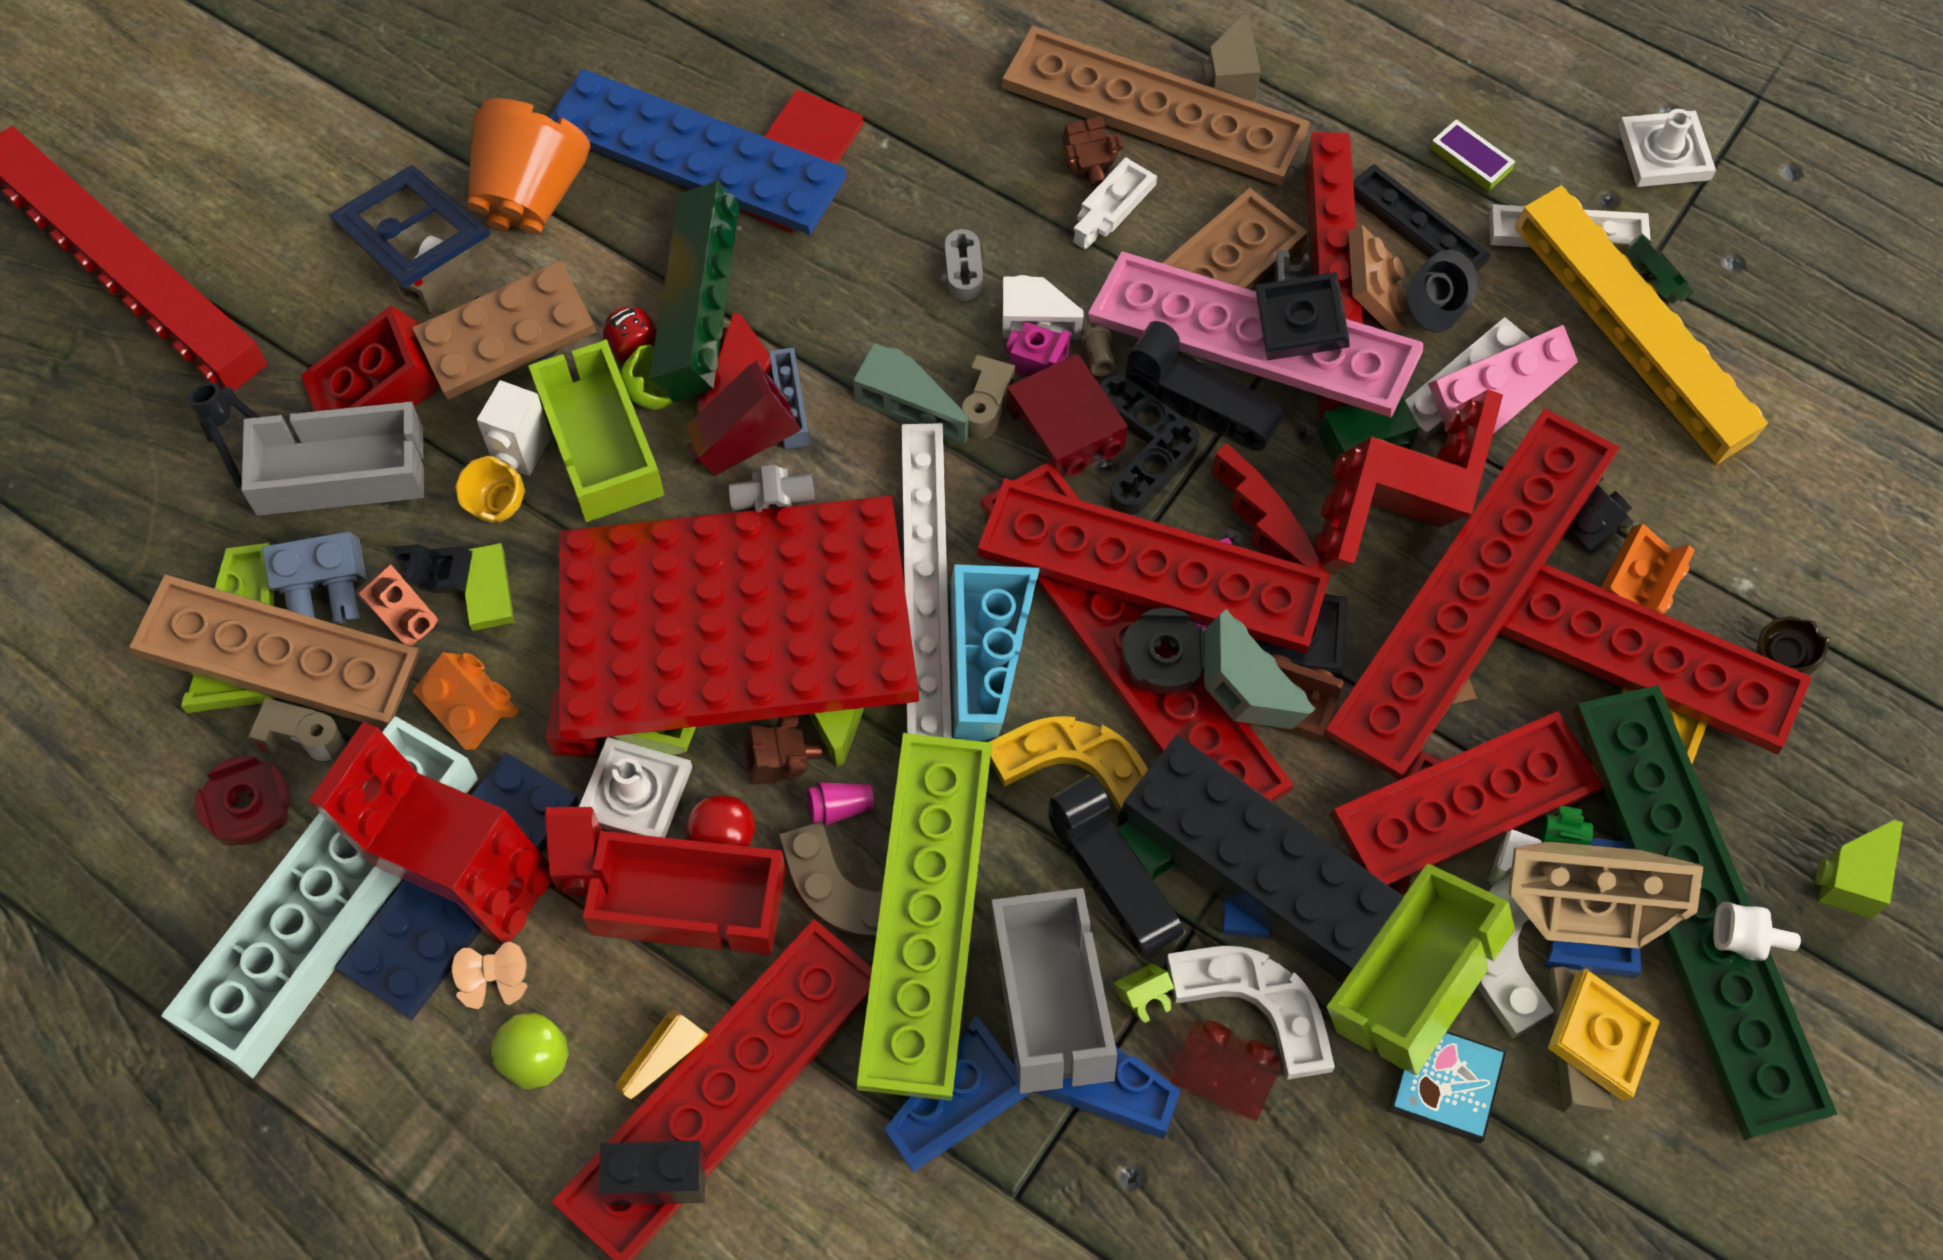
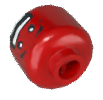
[603,307,657,365]

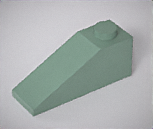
[853,343,968,444]

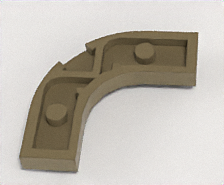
[779,822,882,941]

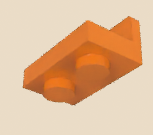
[1601,523,1695,614]
[412,652,519,750]

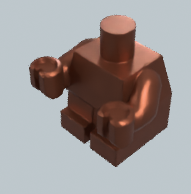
[1062,116,1124,187]
[744,716,822,785]

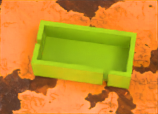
[528,339,665,522]
[1327,863,1515,1076]

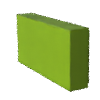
[465,543,515,631]

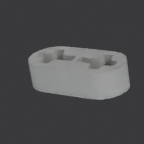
[945,229,983,301]

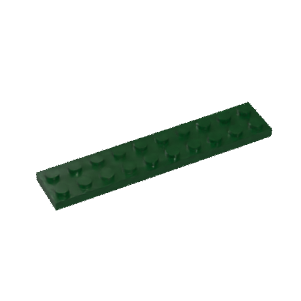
[1572,685,1837,1141]

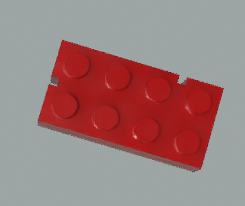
[583,830,786,956]

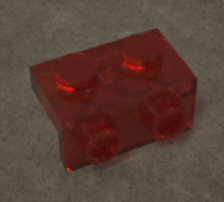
[1170,1020,1282,1121]

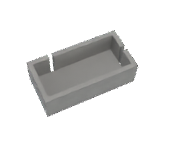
[242,402,424,516]
[992,888,1117,1094]

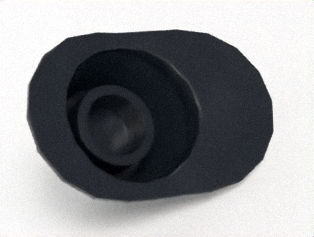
[1406,250,1479,333]

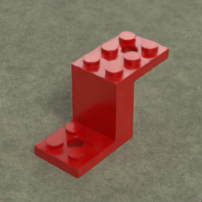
[1312,389,1503,573]
[308,722,551,945]

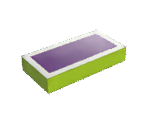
[1430,119,1515,192]

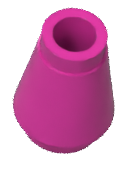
[806,782,874,826]

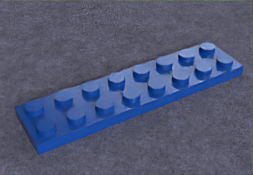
[549,69,847,235]

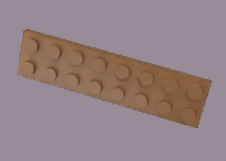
[1002,26,1310,186]

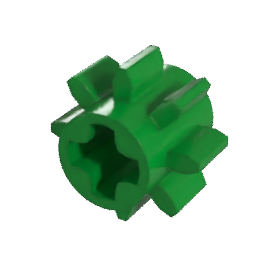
[1539,805,1593,845]

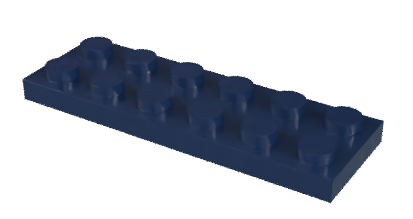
[335,752,579,1021]

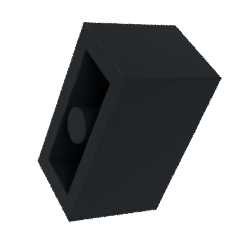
[598,1140,706,1206]

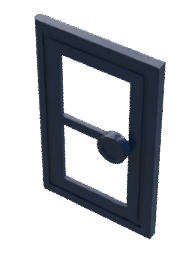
[329,165,490,288]

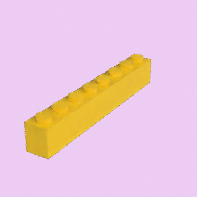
[1515,185,1768,465]

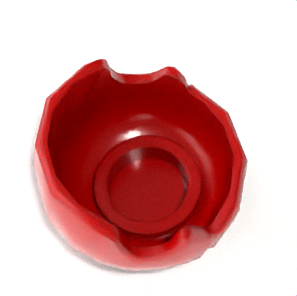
[684,794,756,847]

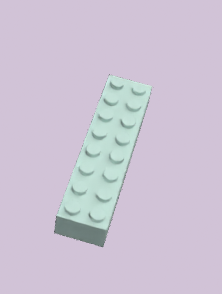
[161,716,478,1079]

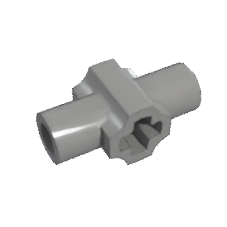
[729,465,815,512]

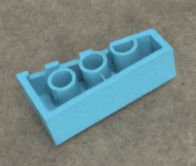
[948,564,1040,742]

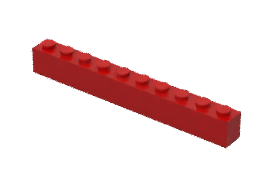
[0,125,268,391]

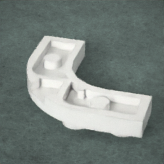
[1477,873,1554,1039]
[1166,946,1335,1080]

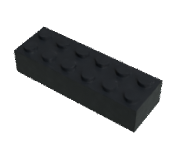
[1118,734,1404,983]

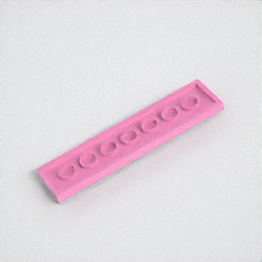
[1088,251,1423,418]

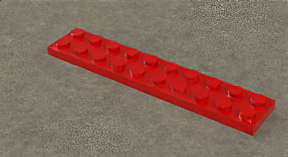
[1325,408,1620,780]
[980,461,1294,803]

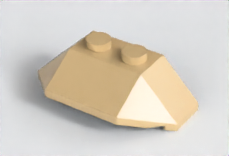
[1508,842,1703,948]

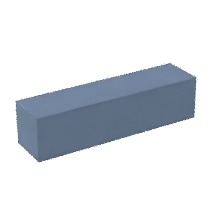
[769,348,810,449]

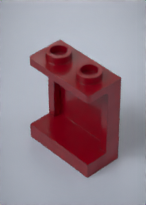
[1006,353,1128,477]

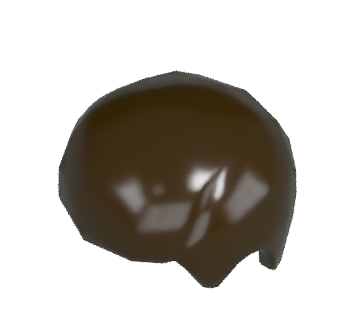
[1757,616,1829,676]

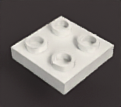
[1618,109,1716,187]
[579,737,692,837]

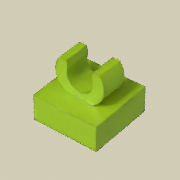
[1112,963,1174,1023]

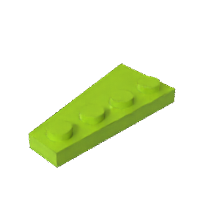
[181,543,274,713]

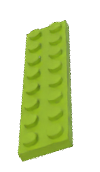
[857,733,992,1101]

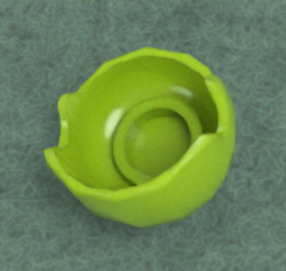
[621,345,673,410]
[490,1013,569,1090]

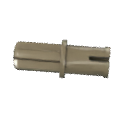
[1081,302,1116,376]

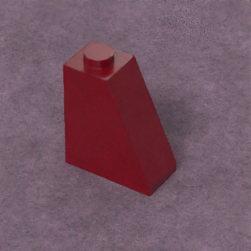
[686,361,801,476]

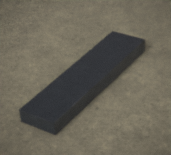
[1353,164,1491,271]

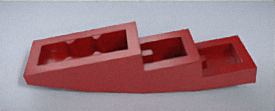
[1211,443,1326,572]

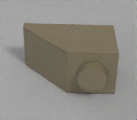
[1202,15,1261,99]

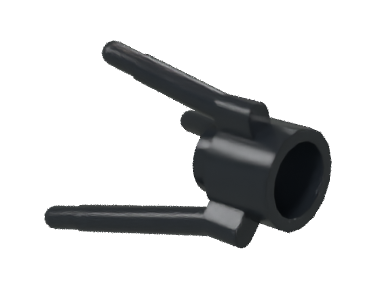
[188,382,260,487]

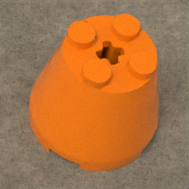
[466,98,591,235]

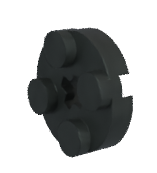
[1122,608,1205,694]

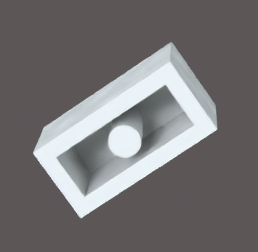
[477,380,552,476]

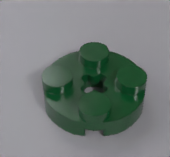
[1624,232,1694,304]

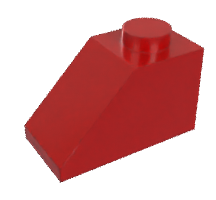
[545,807,602,896]

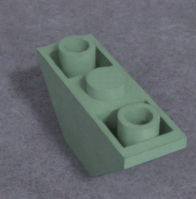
[1204,609,1315,729]

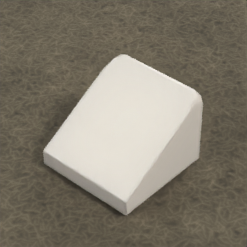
[1488,829,1543,886]

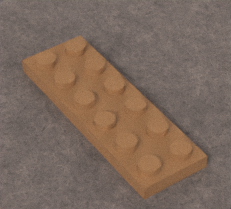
[129,574,419,729]

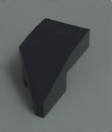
[393,544,473,593]

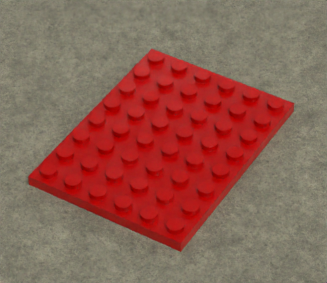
[559,496,919,742]

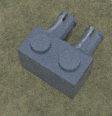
[262,531,367,624]

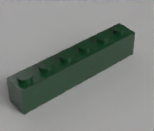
[649,180,739,402]

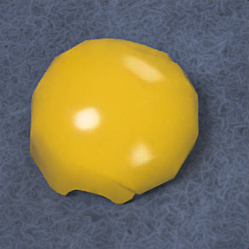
[455,456,526,523]

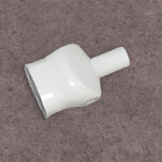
[1713,902,1801,961]

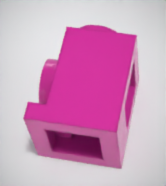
[1006,321,1070,377]

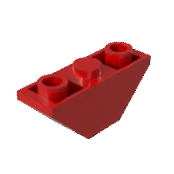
[697,313,773,415]

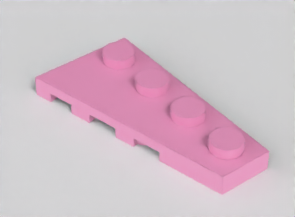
[1428,325,1578,434]

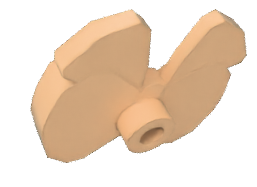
[452,941,528,1010]

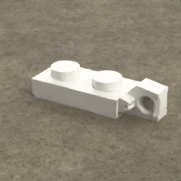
[1073,158,1157,249]

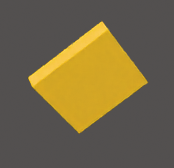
[1548,969,1660,1101]

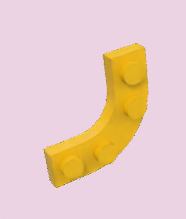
[989,716,1148,813]

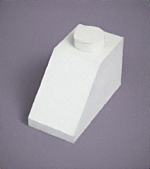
[1002,275,1083,340]

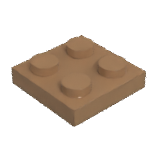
[1348,225,1408,333]

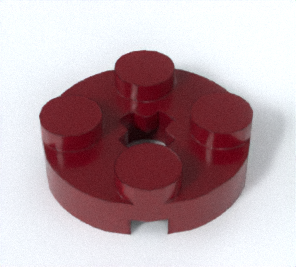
[195,755,290,846]

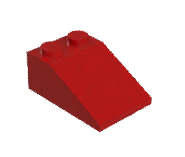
[301,305,440,412]

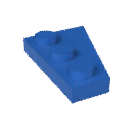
[884,1015,1031,1173]

